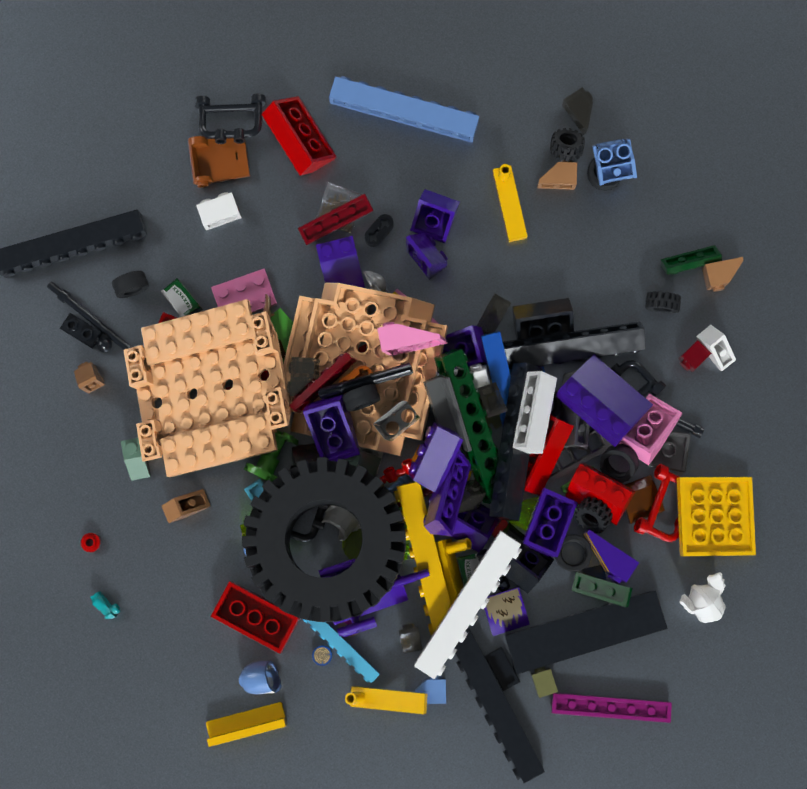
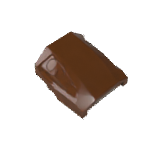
[624,475,665,524]

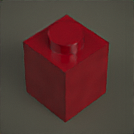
[678,340,712,372]

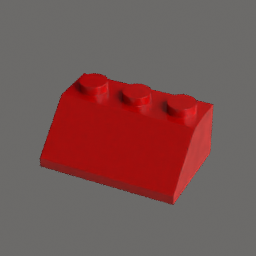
[565,463,636,526]

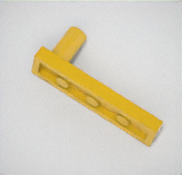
[492,164,528,242]
[435,538,472,606]
[345,686,428,714]

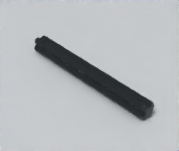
[318,363,413,399]

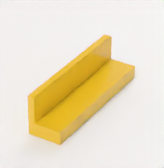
[206,702,288,747]

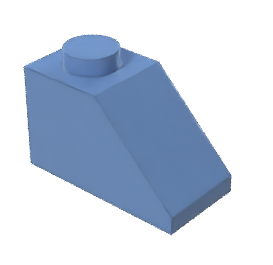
[413,675,446,704]

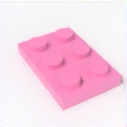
[211,268,278,314]

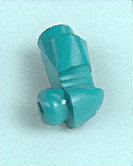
[90,591,121,619]

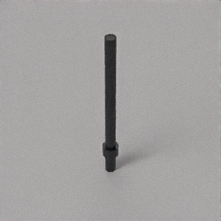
[47,282,132,350]

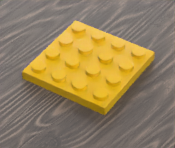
[677,477,756,556]

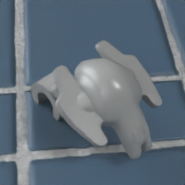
[362,271,388,315]

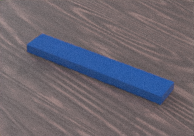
[481,331,511,428]

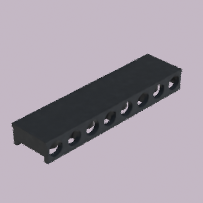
[505,590,668,674]

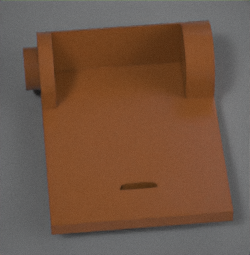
[188,136,250,188]

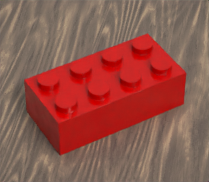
[210,581,300,654]

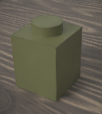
[531,666,558,698]

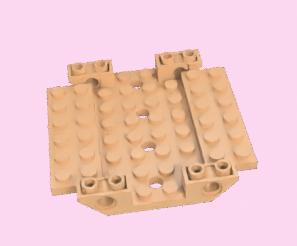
[283,283,448,456]
[123,299,292,477]

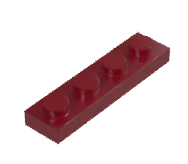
[298,193,374,245]
[289,352,356,414]

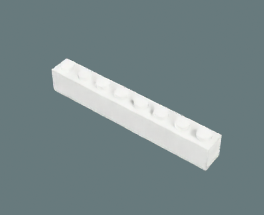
[414,530,522,679]

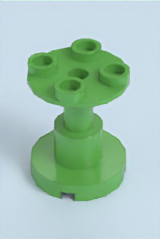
[244,429,299,481]

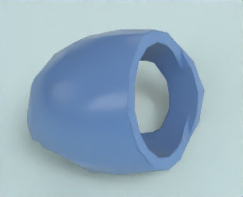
[239,661,282,694]

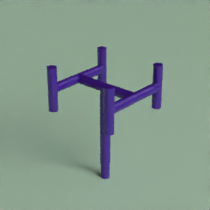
[318,558,430,638]

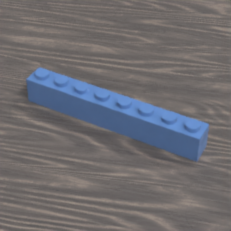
[329,76,479,143]

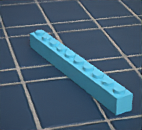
[302,619,380,683]

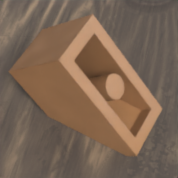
[537,160,577,190]
[702,257,744,292]
[74,362,105,394]
[162,489,210,523]

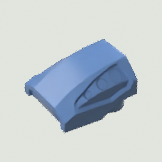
[592,139,637,185]

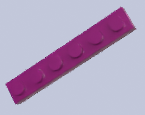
[551,693,672,723]

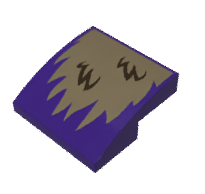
[484,587,530,636]

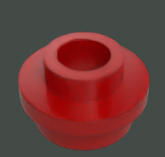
[81,533,101,552]

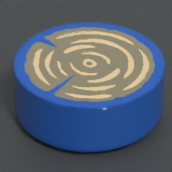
[312,645,332,666]

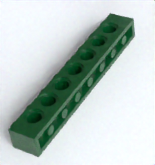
[434,349,498,504]

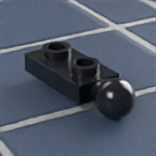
[60,313,112,353]

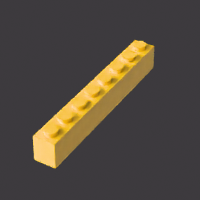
[394,481,451,635]

